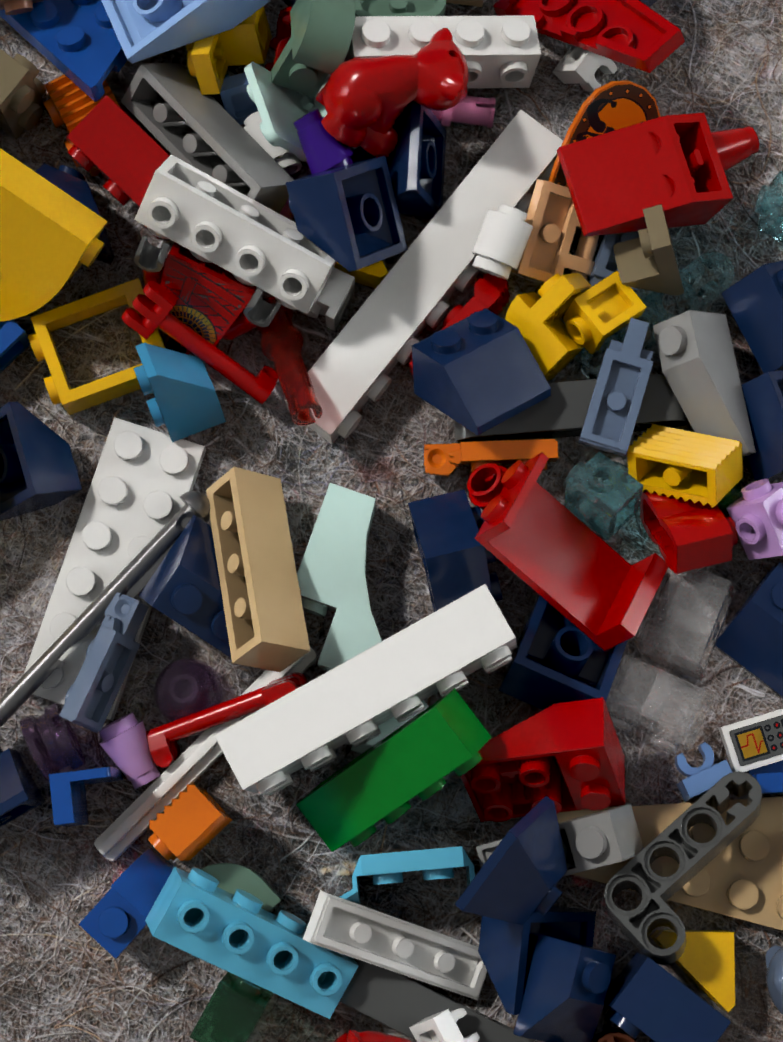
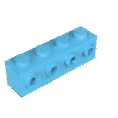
[145,866,359,1019]

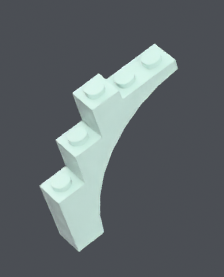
[297,483,429,754]

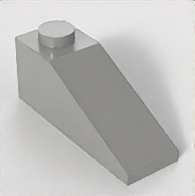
[653,310,756,457]

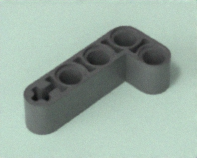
[604,771,762,965]

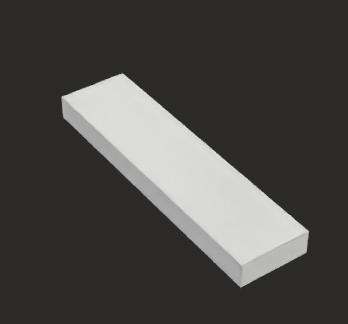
[303,890,487,1000]

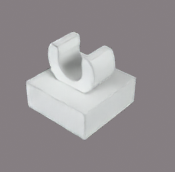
[552,45,617,93]
[409,1008,480,1042]

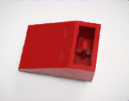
[557,113,733,237]
[460,697,625,822]

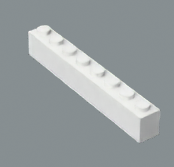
[285,110,563,444]

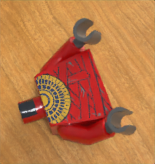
[134,236,282,355]

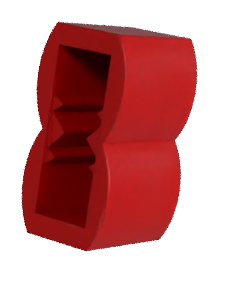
[640,489,738,574]

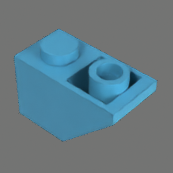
[133,343,226,442]

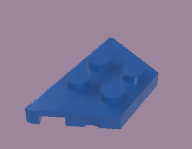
[0,0,127,102]

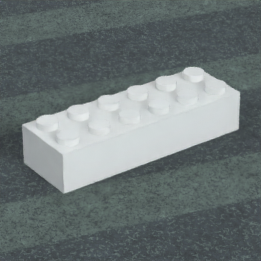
[214,584,517,796]

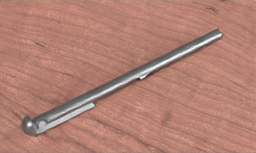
[0,491,210,728]

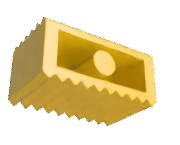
[627,424,743,508]

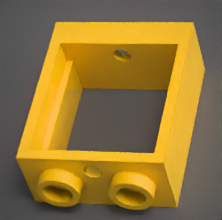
[28,278,165,415]

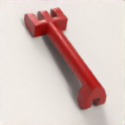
[121,280,279,404]
[146,672,307,768]

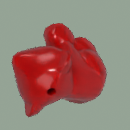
[316,28,469,158]

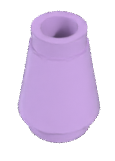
[98,712,161,789]

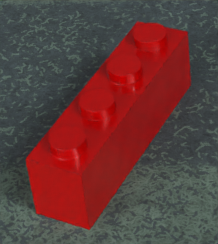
[66,95,175,243]

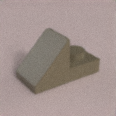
[613,204,684,296]

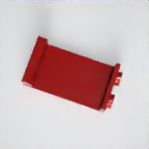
[474,452,668,651]

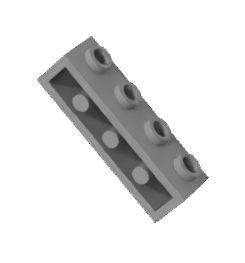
[121,63,294,213]

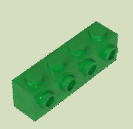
[296,688,491,852]

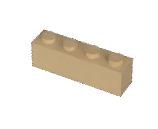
[206,467,310,672]

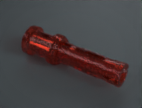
[256,297,322,426]

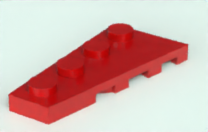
[493,0,685,73]

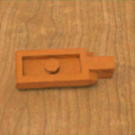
[424,439,558,477]

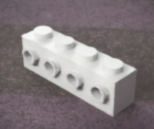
[344,15,541,89]
[134,154,337,314]

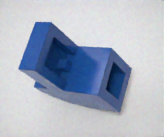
[79,848,174,959]

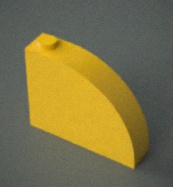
[0,148,108,322]

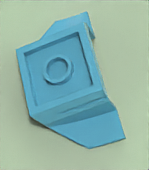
[340,846,475,904]

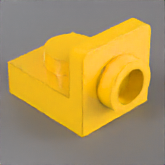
[563,271,647,354]

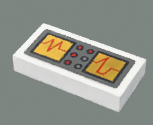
[718,709,783,772]

